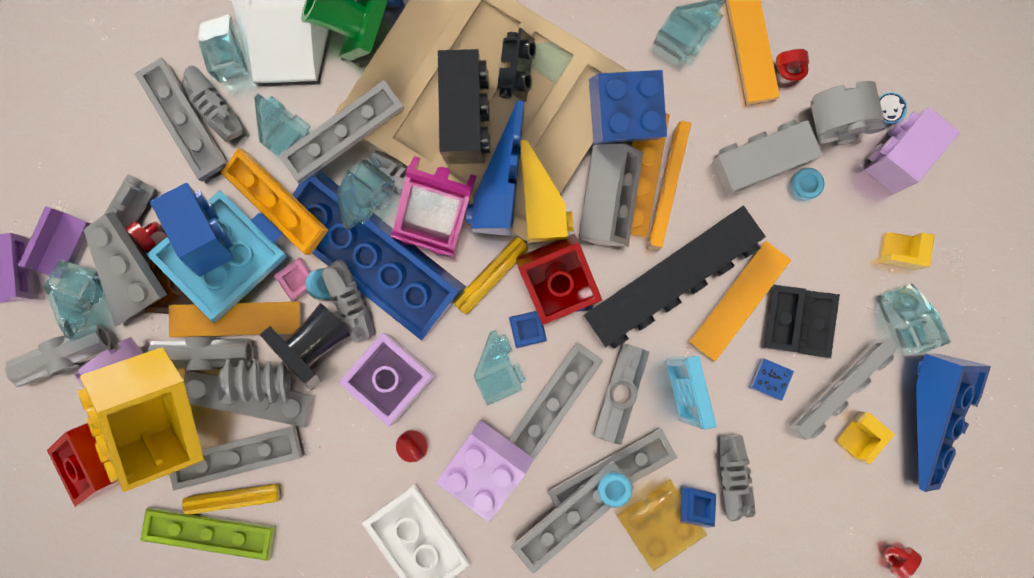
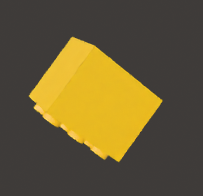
[77,347,204,493]

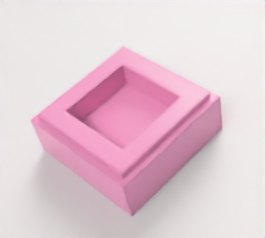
[274,257,311,302]

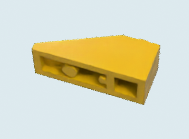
[520,140,574,243]

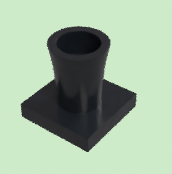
[260,303,351,390]

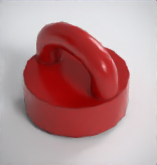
[776,49,810,82]
[126,221,160,252]
[396,429,429,463]
[884,547,922,578]

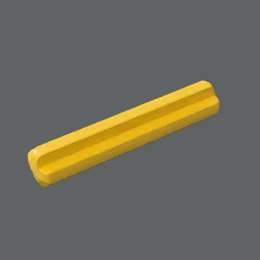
[453,236,529,314]
[182,484,280,515]

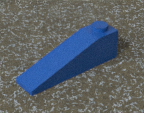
[466,100,524,236]
[916,354,991,492]

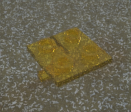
[617,479,707,571]

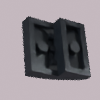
[764,285,840,359]

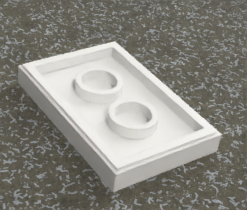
[362,484,472,578]

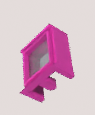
[390,156,477,256]

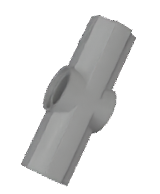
[5,325,111,387]
[148,337,253,370]
[594,343,650,445]

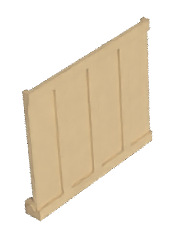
[334,0,631,245]

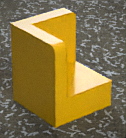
[880,232,935,270]
[835,411,895,464]

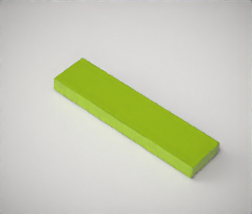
[140,507,276,561]

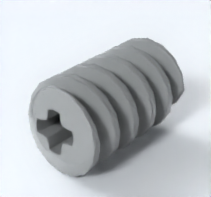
[217,359,290,404]

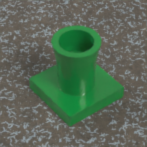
[301,0,388,61]

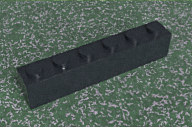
[582,205,766,349]

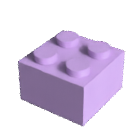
[865,107,960,194]
[339,332,436,426]
[436,420,534,522]

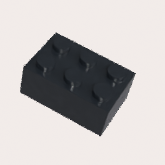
[438,49,490,164]

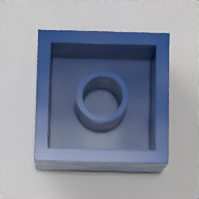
[589,70,667,145]
[149,182,235,277]

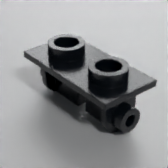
[496,28,536,102]

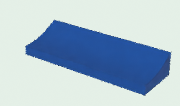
[292,171,466,341]

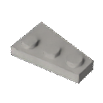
[83,211,167,327]

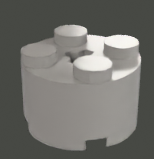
[810,81,885,145]

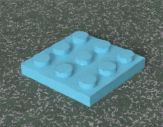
[147,190,287,324]

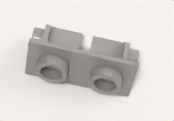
[105,174,156,230]

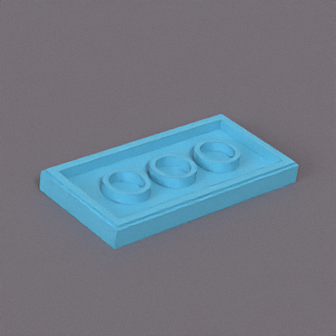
[665,356,717,430]

